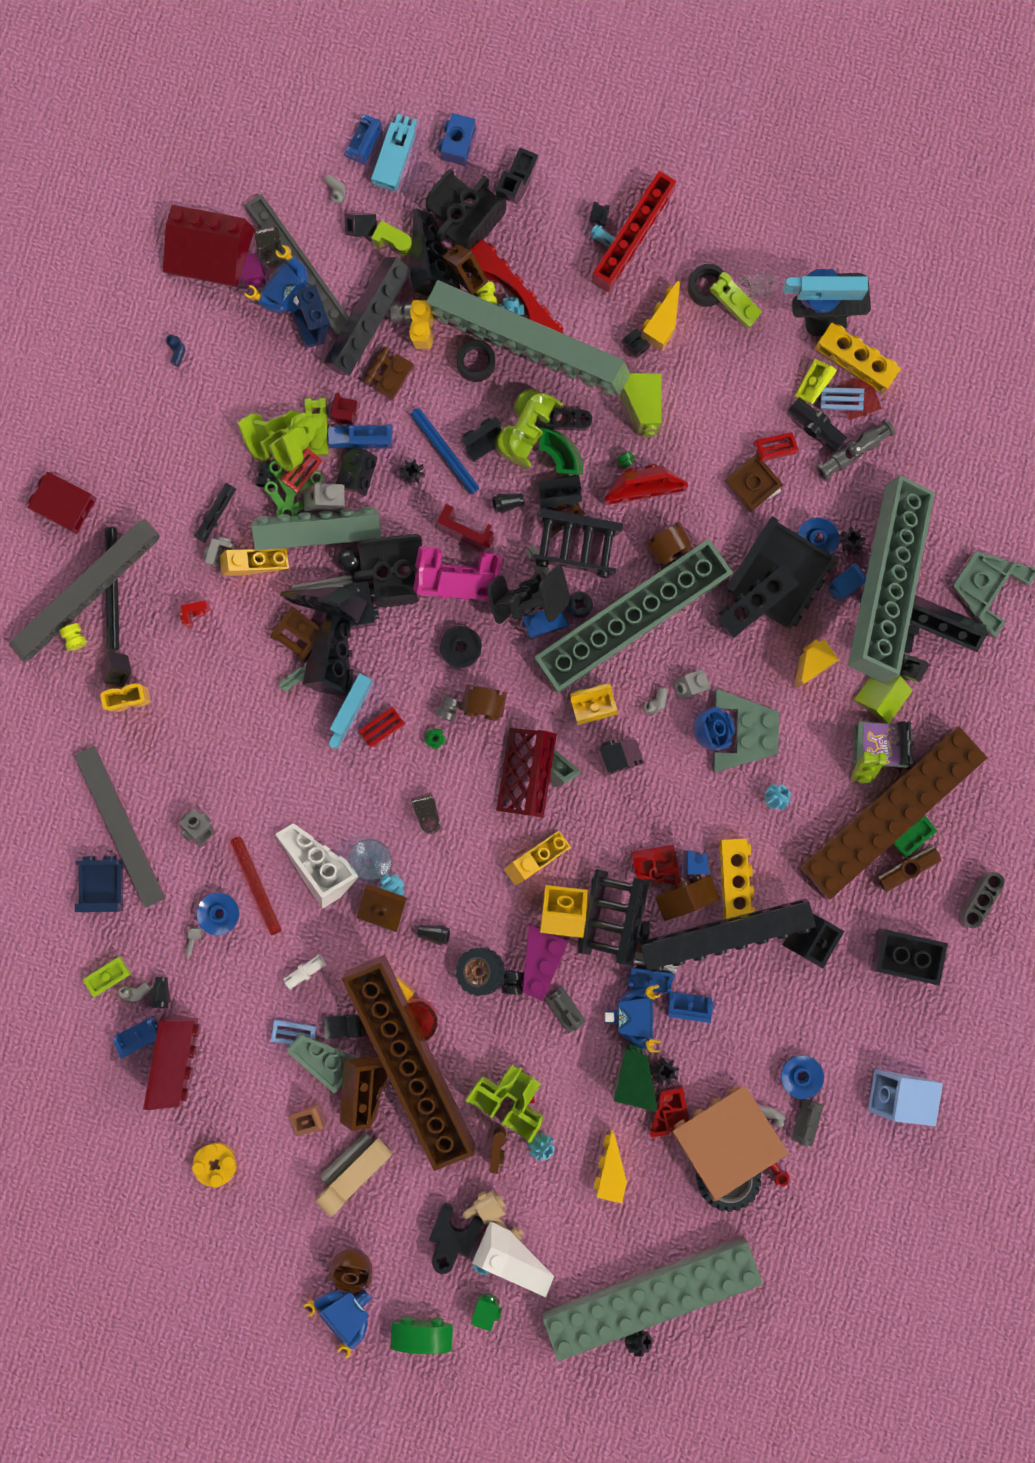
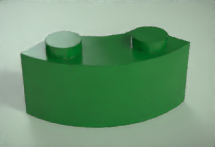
[539,428,584,475]
[390,1316,453,1354]

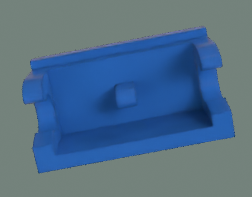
[344,114,382,165]
[349,424,393,449]
[683,851,710,875]
[627,966,674,994]
[666,992,713,1023]
[113,1016,158,1059]

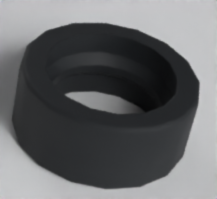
[688,264,727,307]
[456,339,496,382]

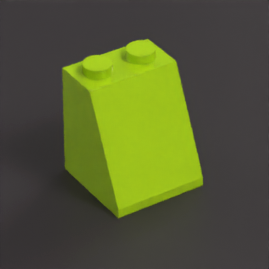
[620,373,662,438]

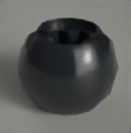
[336,548,361,574]
[567,592,593,618]

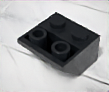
[782,914,845,968]

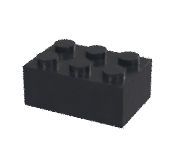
[871,928,948,986]

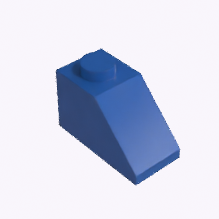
[827,563,866,602]
[523,610,569,640]

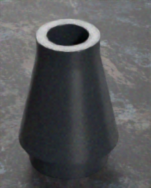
[492,493,524,514]
[418,925,450,946]
[149,977,171,1008]

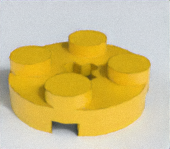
[192,1142,237,1188]

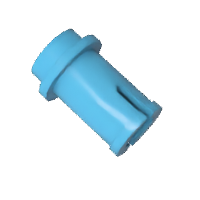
[589,224,616,249]

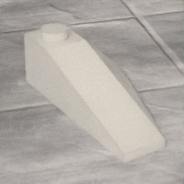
[275,823,358,909]
[472,1222,554,1297]

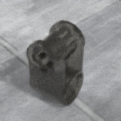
[254,225,283,269]
[411,792,441,834]

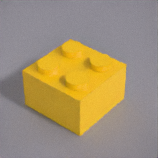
[540,885,588,938]

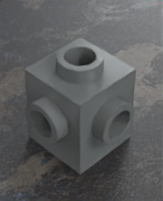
[179,809,215,847]

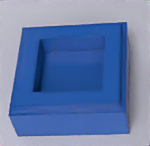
[328,426,350,448]

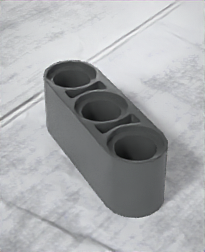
[958,872,1005,928]

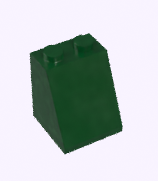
[611,1043,657,1112]

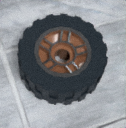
[456,948,505,996]

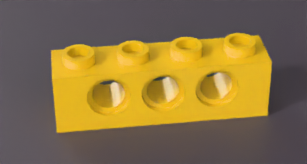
[814,323,901,394]
[719,839,755,920]

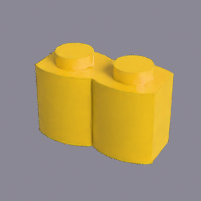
[409,300,434,349]
[100,684,151,712]

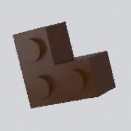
[655,874,720,921]

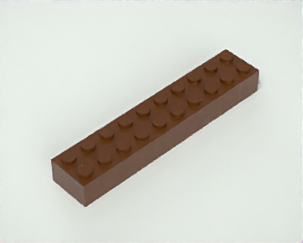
[797,726,988,900]
[342,954,475,1171]

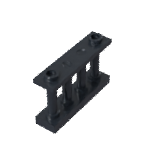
[530,508,623,578]
[578,869,650,965]

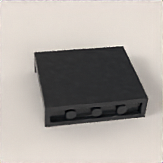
[725,516,837,629]

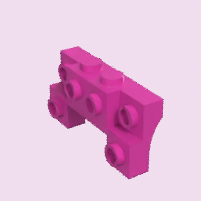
[413,546,502,600]

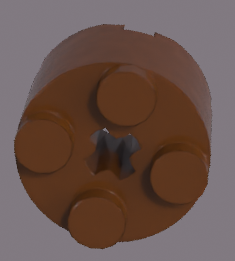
[643,521,692,566]
[461,684,507,721]

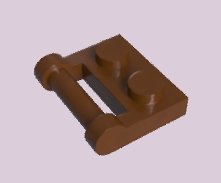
[270,607,321,662]
[489,1126,506,1174]

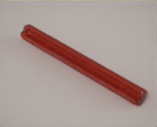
[230,836,282,936]

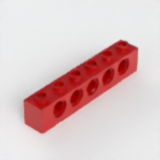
[592,171,677,293]

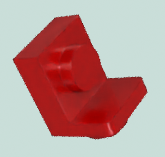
[179,600,211,628]

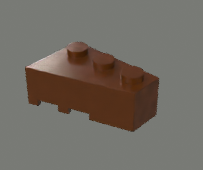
[340,1056,387,1131]

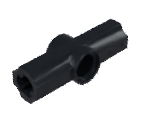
[787,397,847,452]

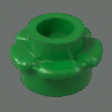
[616,451,636,468]
[425,728,446,749]

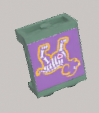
[852,722,913,768]

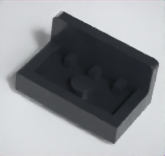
[461,417,501,462]
[336,447,378,496]
[538,475,583,510]

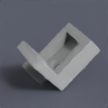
[204,537,235,568]
[673,669,711,700]

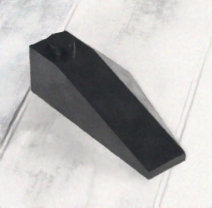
[410,208,461,297]
[280,587,368,623]
[303,614,353,697]

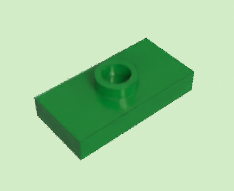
[893,815,938,858]

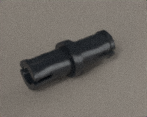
[896,721,914,765]

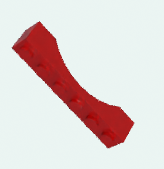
[470,239,564,334]

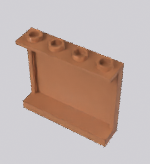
[671,1085,789,1202]

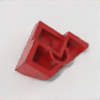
[632,845,681,888]
[650,1085,689,1138]

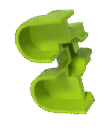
[495,389,563,470]
[237,410,316,471]
[465,1065,543,1143]

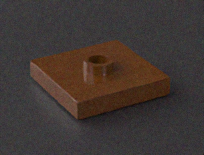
[724,453,783,512]
[357,884,407,932]

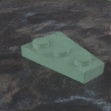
[286,1034,358,1093]

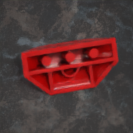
[604,464,688,506]

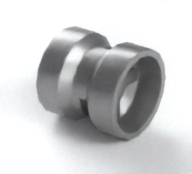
[390,302,412,324]
[435,695,462,722]

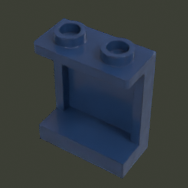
[292,285,330,349]
[75,856,123,912]

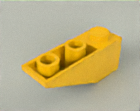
[641,281,680,351]
[219,548,289,576]
[504,830,571,886]
[593,1129,627,1203]

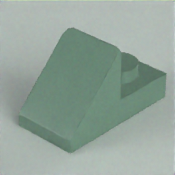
[551,750,581,787]

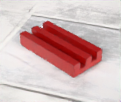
[753,432,799,462]
[280,447,323,494]
[359,707,405,748]

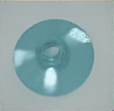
[349,839,392,880]

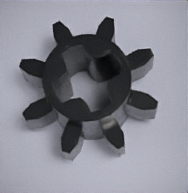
[399,459,425,486]
[839,527,866,554]
[652,1057,680,1085]
[625,1330,652,1357]

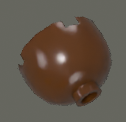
[329,1249,373,1292]

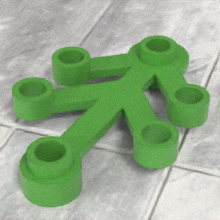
[264,454,323,517]

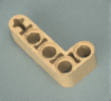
[315,1138,393,1218]

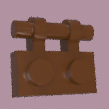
[363,347,414,401]

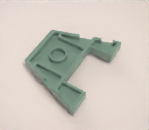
[951,551,1035,638]
[713,690,779,772]

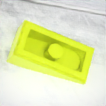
[795,359,837,404]

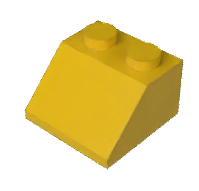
[794,639,839,688]

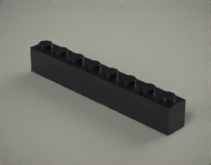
[639,898,816,972]

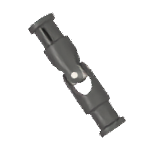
[816,419,895,481]

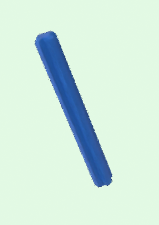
[411,408,479,495]

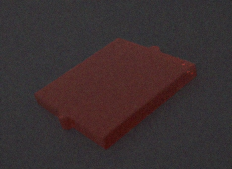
[837,378,882,420]

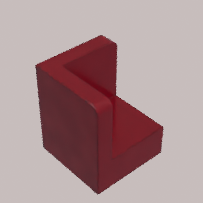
[331,393,358,425]

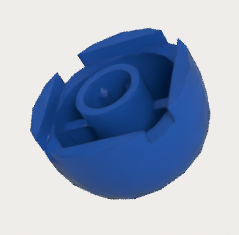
[693,707,735,750]

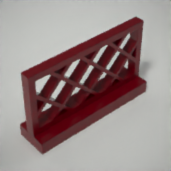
[496,728,557,818]

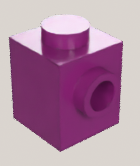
[239,252,266,288]

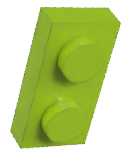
[83,956,132,998]

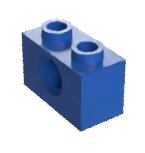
[438,113,476,166]

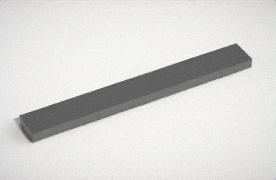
[245,194,349,337]
[74,746,166,908]

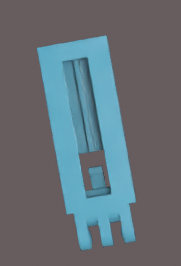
[371,113,418,192]
[783,276,868,300]
[329,673,374,749]

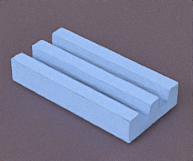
[821,388,864,411]
[270,1020,317,1045]

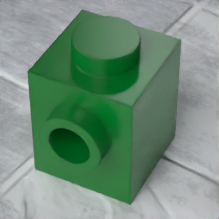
[471,1293,502,1331]

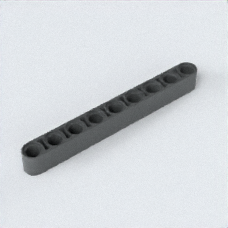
[9,519,160,662]

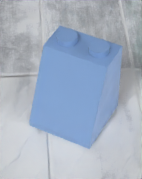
[868,1069,943,1126]

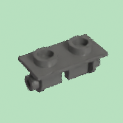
[545,986,587,1033]
[791,1099,824,1147]

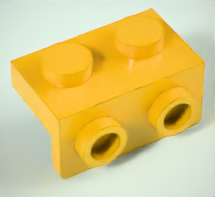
[570,683,618,725]

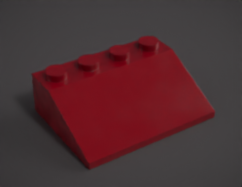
[163,204,255,288]
[143,1014,201,1110]

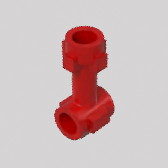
[769,1163,790,1187]

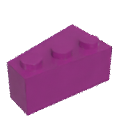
[523,923,568,1001]

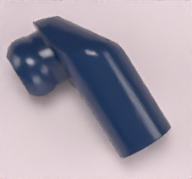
[166,334,186,367]

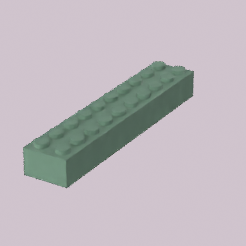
[426,280,631,396]
[848,475,935,683]
[534,539,733,694]
[542,1236,763,1362]

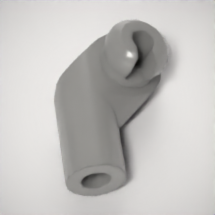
[325,174,346,204]
[644,688,668,715]
[118,981,152,1002]
[759,1106,786,1127]

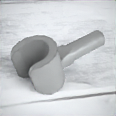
[185,927,202,957]

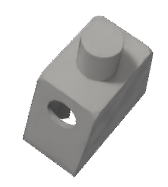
[304,484,345,512]

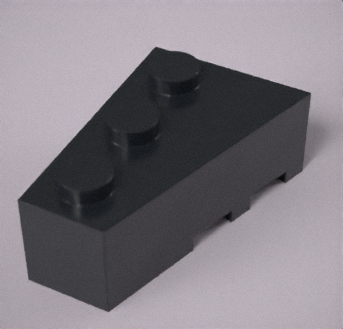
[596,739,644,776]

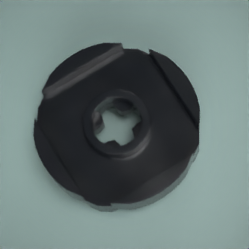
[440,626,482,668]

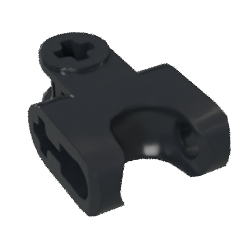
[428,1202,483,1274]

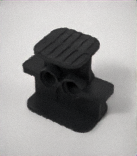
[426,169,507,250]
[792,273,871,336]
[354,534,422,608]
[488,565,570,624]

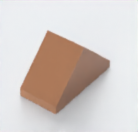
[288,1103,327,1136]

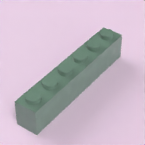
[252,507,381,551]

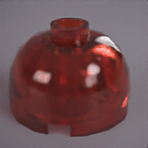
[407,998,438,1041]

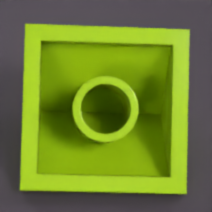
[854,675,913,723]

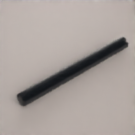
[104,527,119,651]

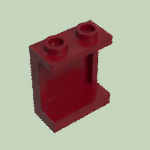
[27,471,97,535]
[437,504,495,552]

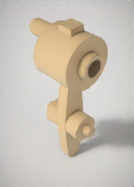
[463,1190,524,1241]

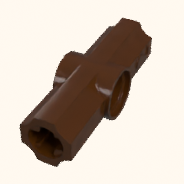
[876,845,942,892]

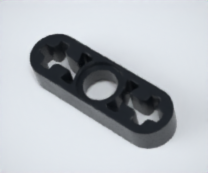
[535,408,592,431]

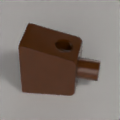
[443,244,488,295]

